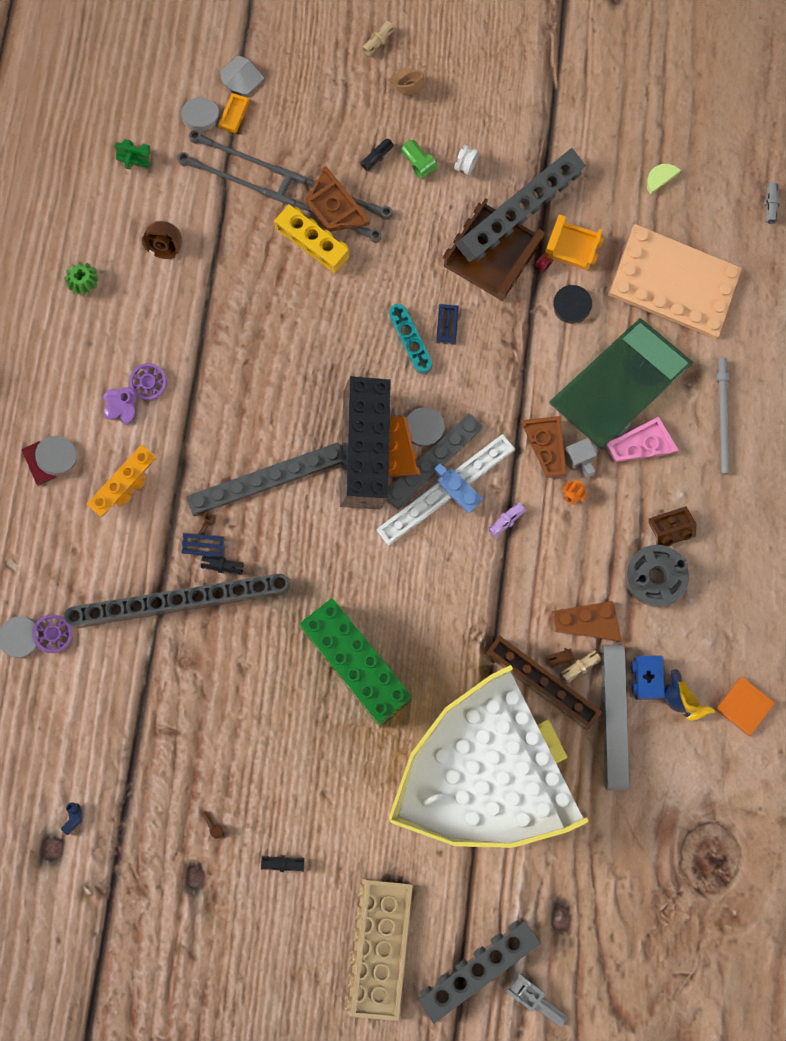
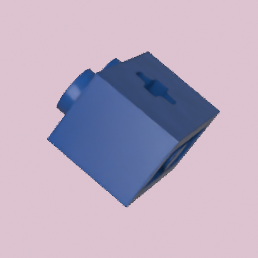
[631,656,665,700]

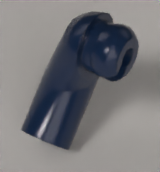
[61,802,82,835]

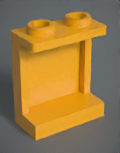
[545,214,604,271]

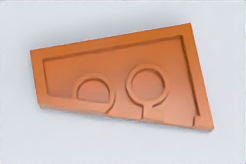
[388,416,421,477]

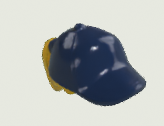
[664,669,715,721]

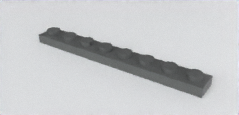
[186,442,341,516]

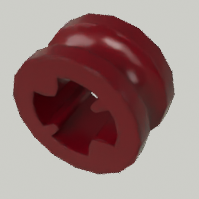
[535,253,553,273]

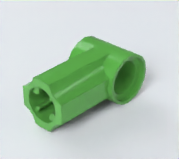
[401,140,438,179]

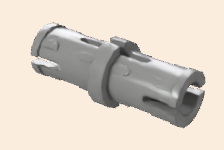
[764,182,780,224]

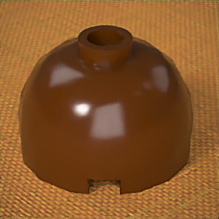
[142,221,182,259]

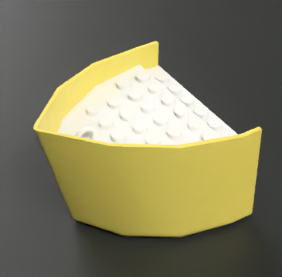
[389,665,589,848]

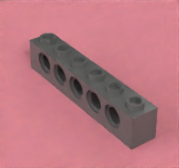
[418,920,541,1024]

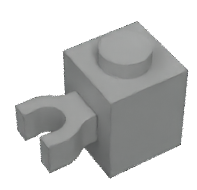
[564,438,598,478]

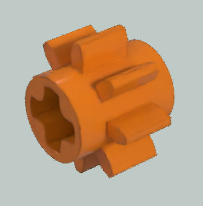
[561,479,588,505]

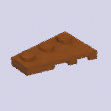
[520,416,567,478]
[552,601,621,642]

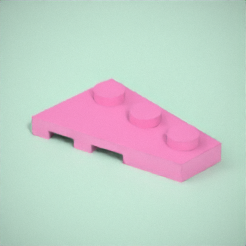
[605,417,679,463]

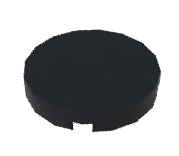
[553,285,592,324]

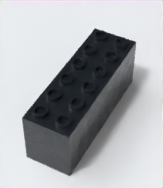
[340,376,391,509]

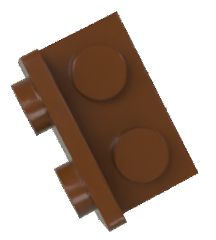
[648,506,697,546]

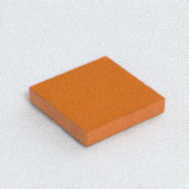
[715,676,775,736]

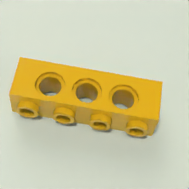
[274,204,349,274]

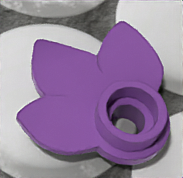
[103,387,136,425]

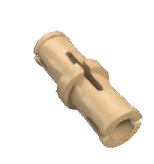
[361,21,395,56]
[560,650,602,684]

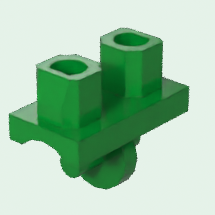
[114,139,151,170]

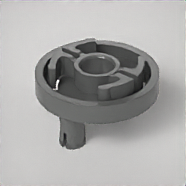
[625,545,689,607]

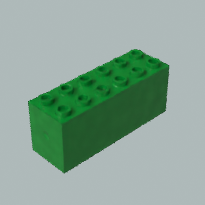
[299,598,412,728]

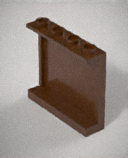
[443,198,545,302]

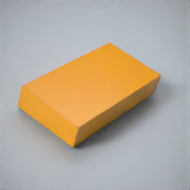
[218,93,250,134]

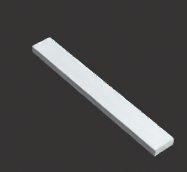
[376,434,515,546]

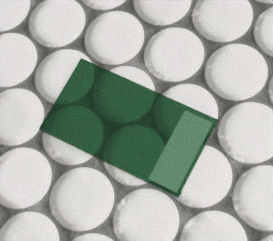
[549,318,693,450]

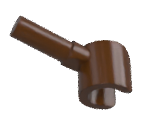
[198,511,216,534]
[202,811,224,839]

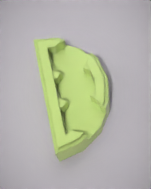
[647,164,681,195]

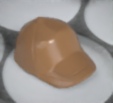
[388,68,424,96]

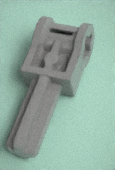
[506,973,567,1027]

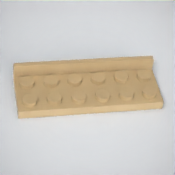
[345,879,413,1021]

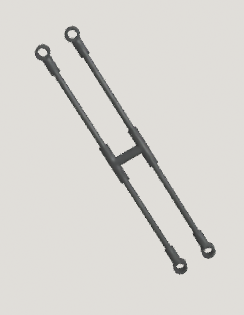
[178,130,392,243]

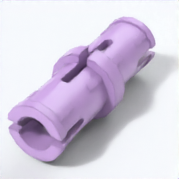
[488,502,526,538]

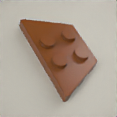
[305,166,370,232]

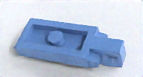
[434,464,483,514]

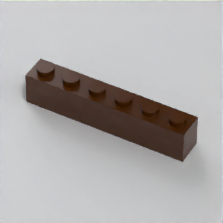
[485,635,602,730]

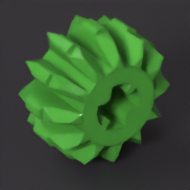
[64,261,99,296]

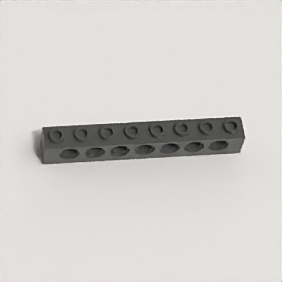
[455,148,586,262]

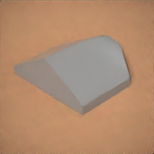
[220,55,265,97]

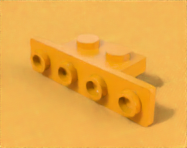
[87,445,156,517]

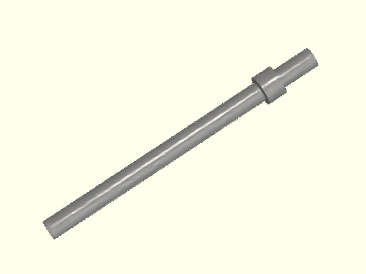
[717,357,729,475]

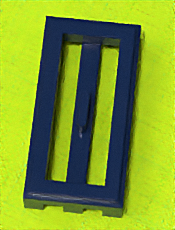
[436,304,459,345]
[181,533,225,557]

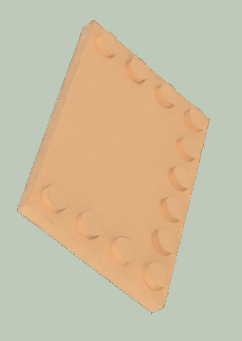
[608,224,742,339]

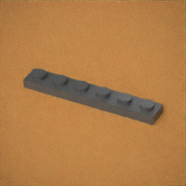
[387,413,483,510]

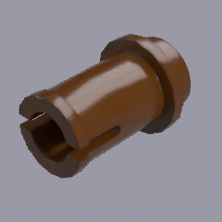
[547,648,575,668]

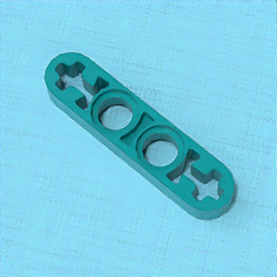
[389,304,432,374]

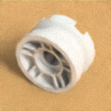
[454,144,479,176]

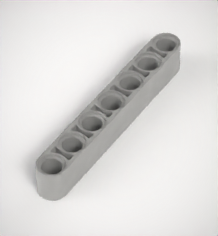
[601,644,629,790]

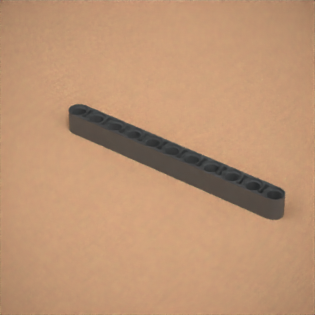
[64,574,290,628]

